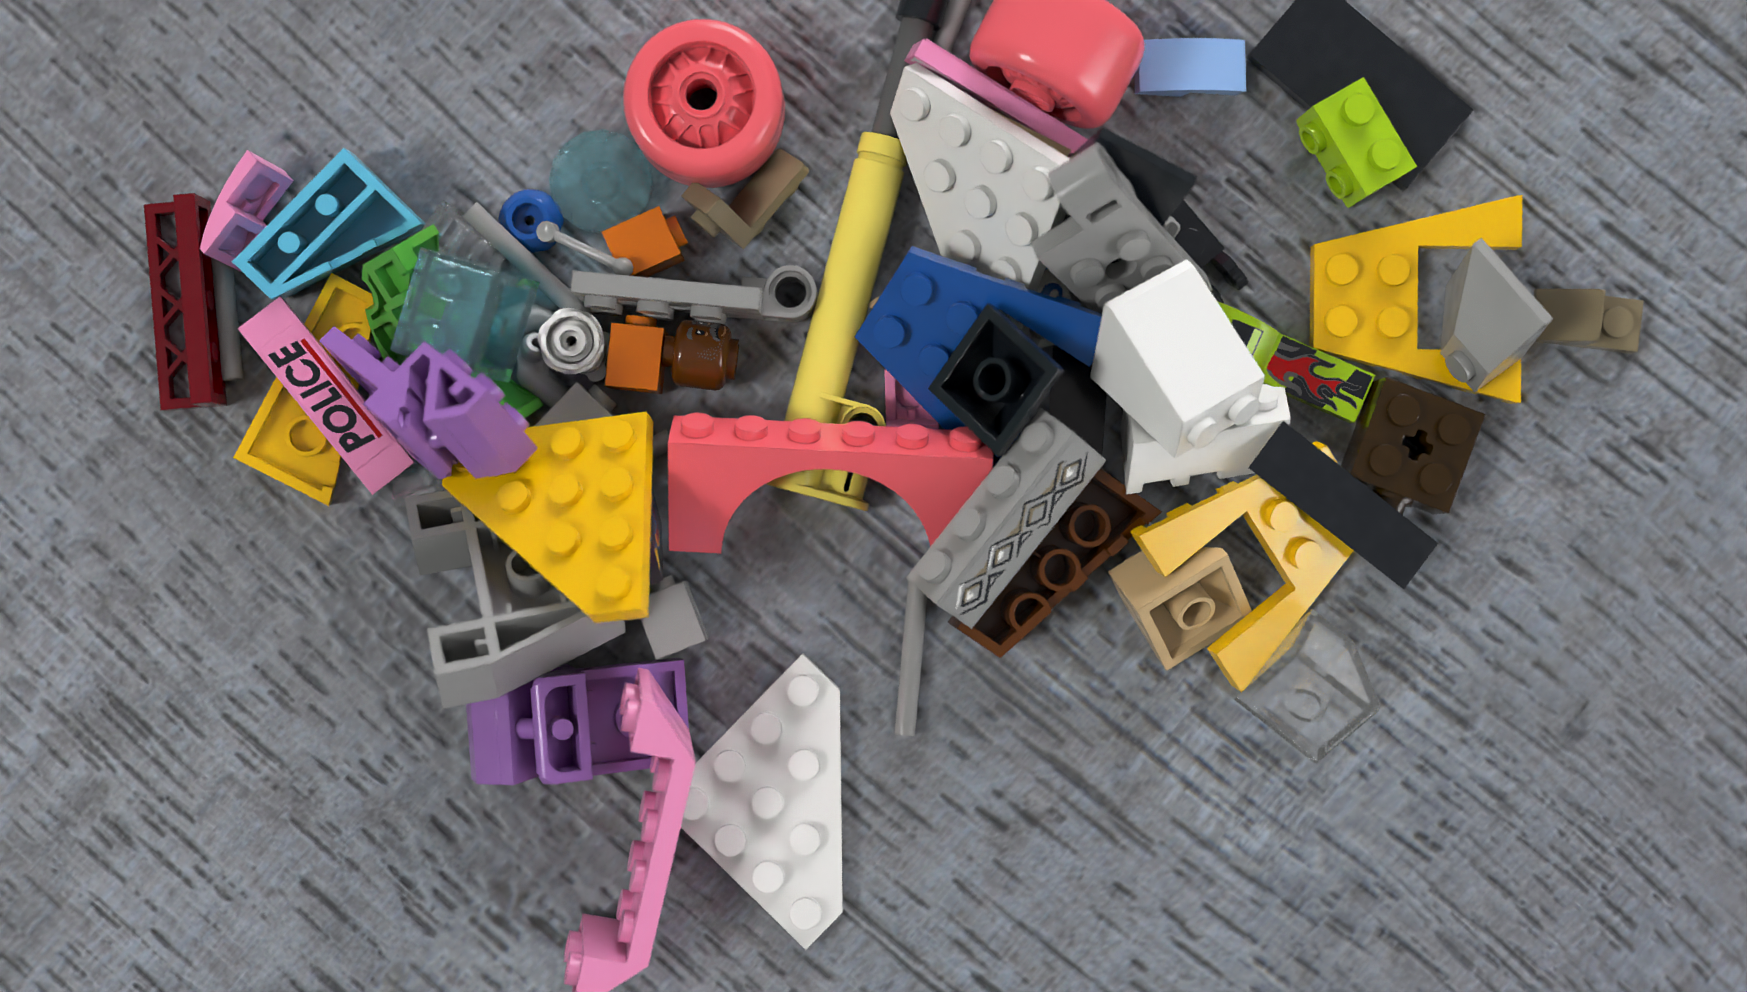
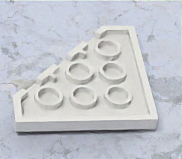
[890,63,1069,331]
[681,653,843,949]

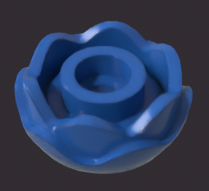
[498,189,564,253]

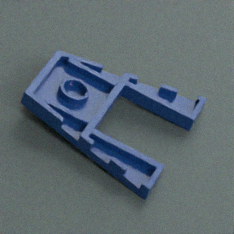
[855,246,1102,469]

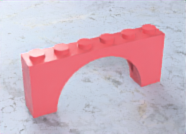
[668,413,993,554]

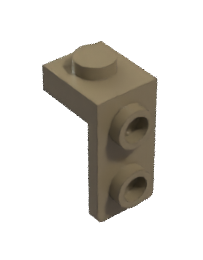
[681,148,809,249]

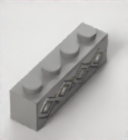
[906,408,1106,629]

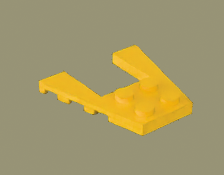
[1309,195,1523,404]
[1130,441,1354,692]

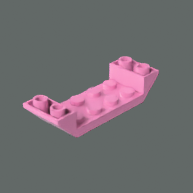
[564,668,695,992]

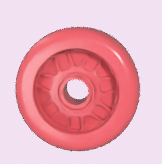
[970,0,1145,129]
[623,19,785,188]

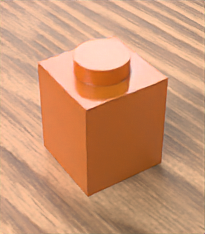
[602,206,688,277]
[605,315,669,394]

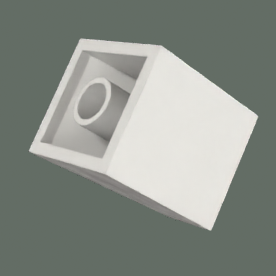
[1090,260,1265,458]

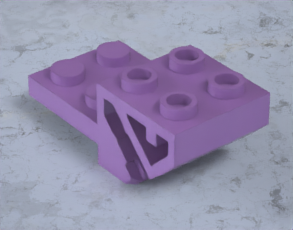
[319,326,538,479]
[466,658,689,785]

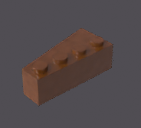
[948,469,1162,658]

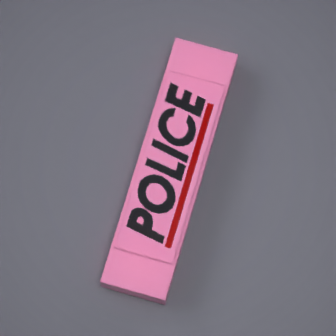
[237,296,415,495]

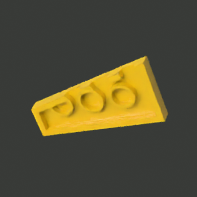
[233,273,374,506]

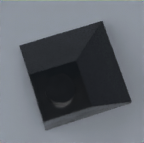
[928,303,1065,456]

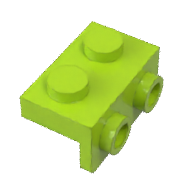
[1296,77,1417,208]

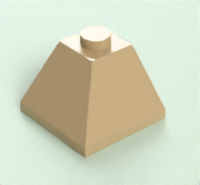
[1108,547,1252,671]

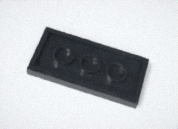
[1246,0,1474,191]

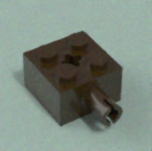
[1341,377,1486,515]

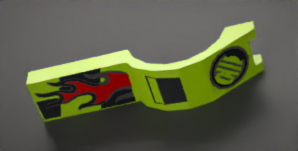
[1217,301,1375,424]

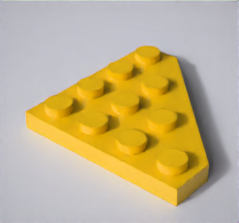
[442,412,654,623]

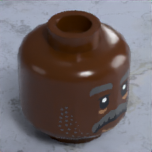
[662,320,739,391]

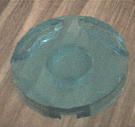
[549,129,654,235]

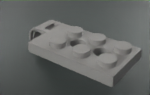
[1031,143,1213,314]
[571,265,818,325]

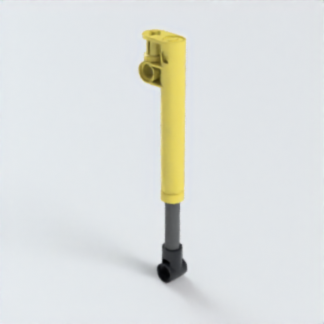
[767,0,948,511]

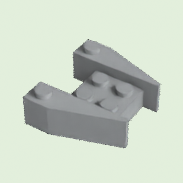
[404,490,625,709]

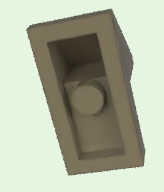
[1534,289,1644,354]

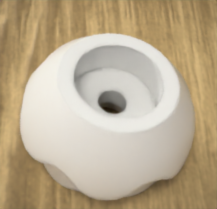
[538,308,604,374]

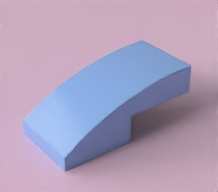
[1134,38,1246,97]

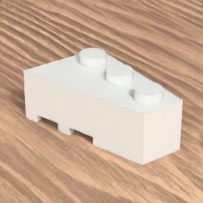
[1121,384,1291,495]

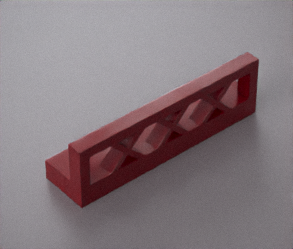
[144,193,227,411]

